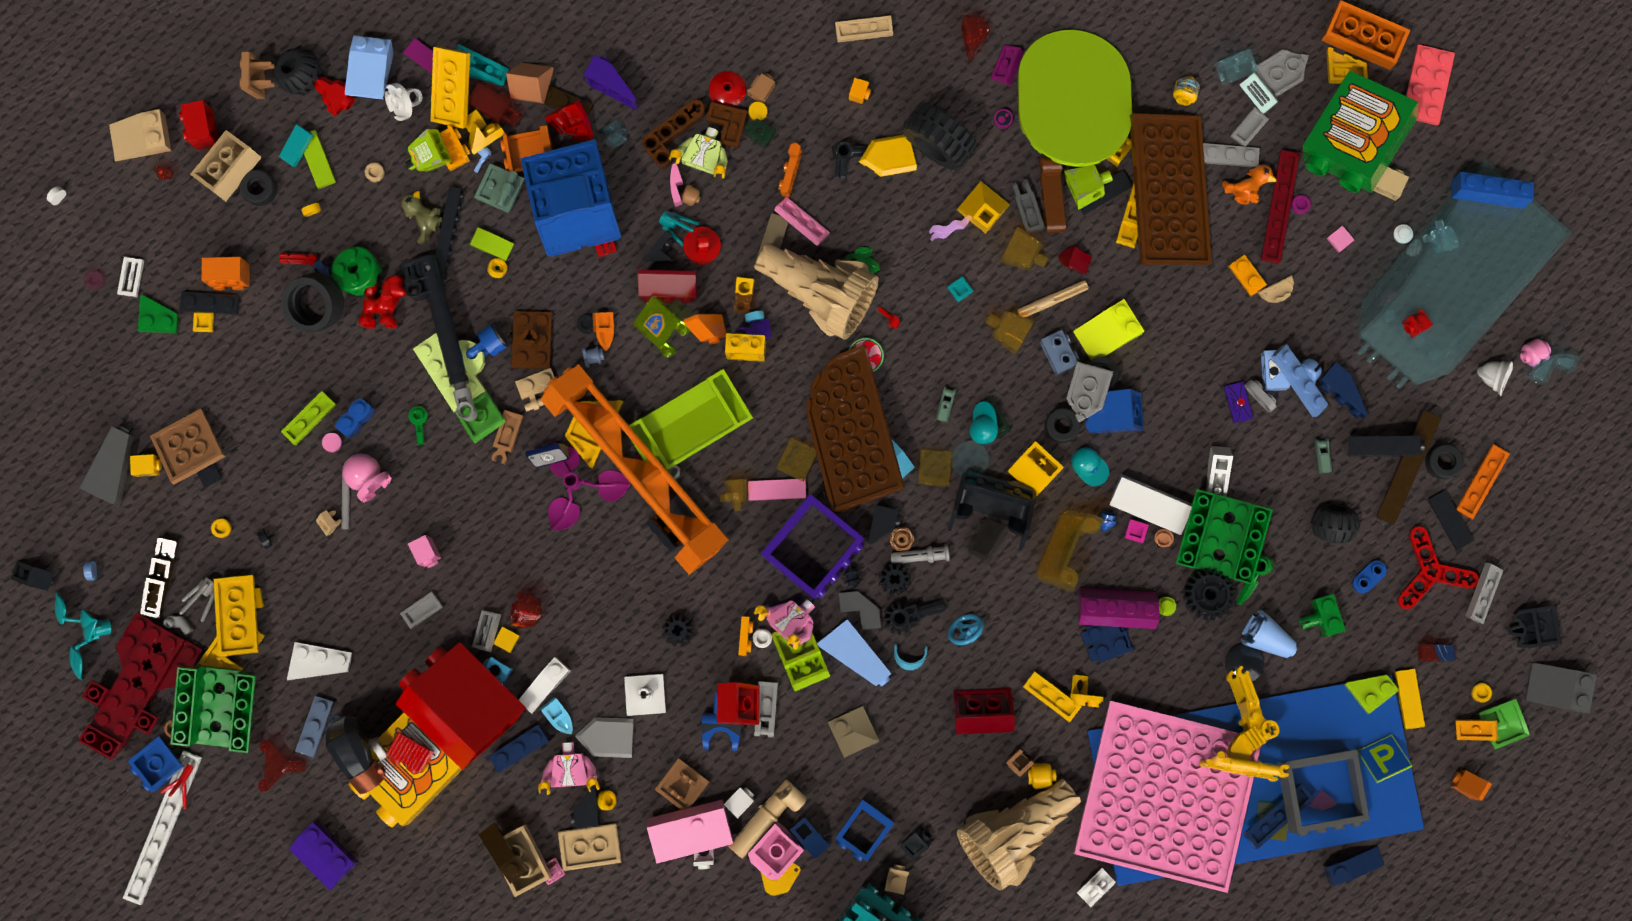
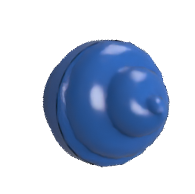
[1097,511,1117,532]

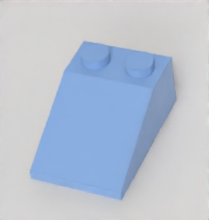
[345,35,394,99]

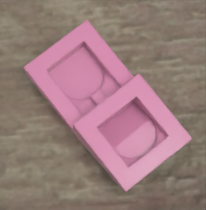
[670,163,683,207]

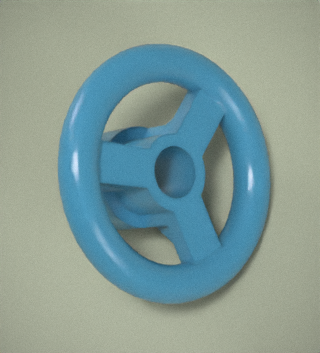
[948,614,984,645]

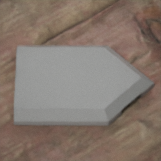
[1251,49,1309,97]
[1066,362,1113,422]
[575,717,634,758]

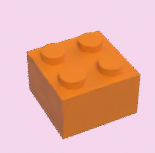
[201,257,250,291]

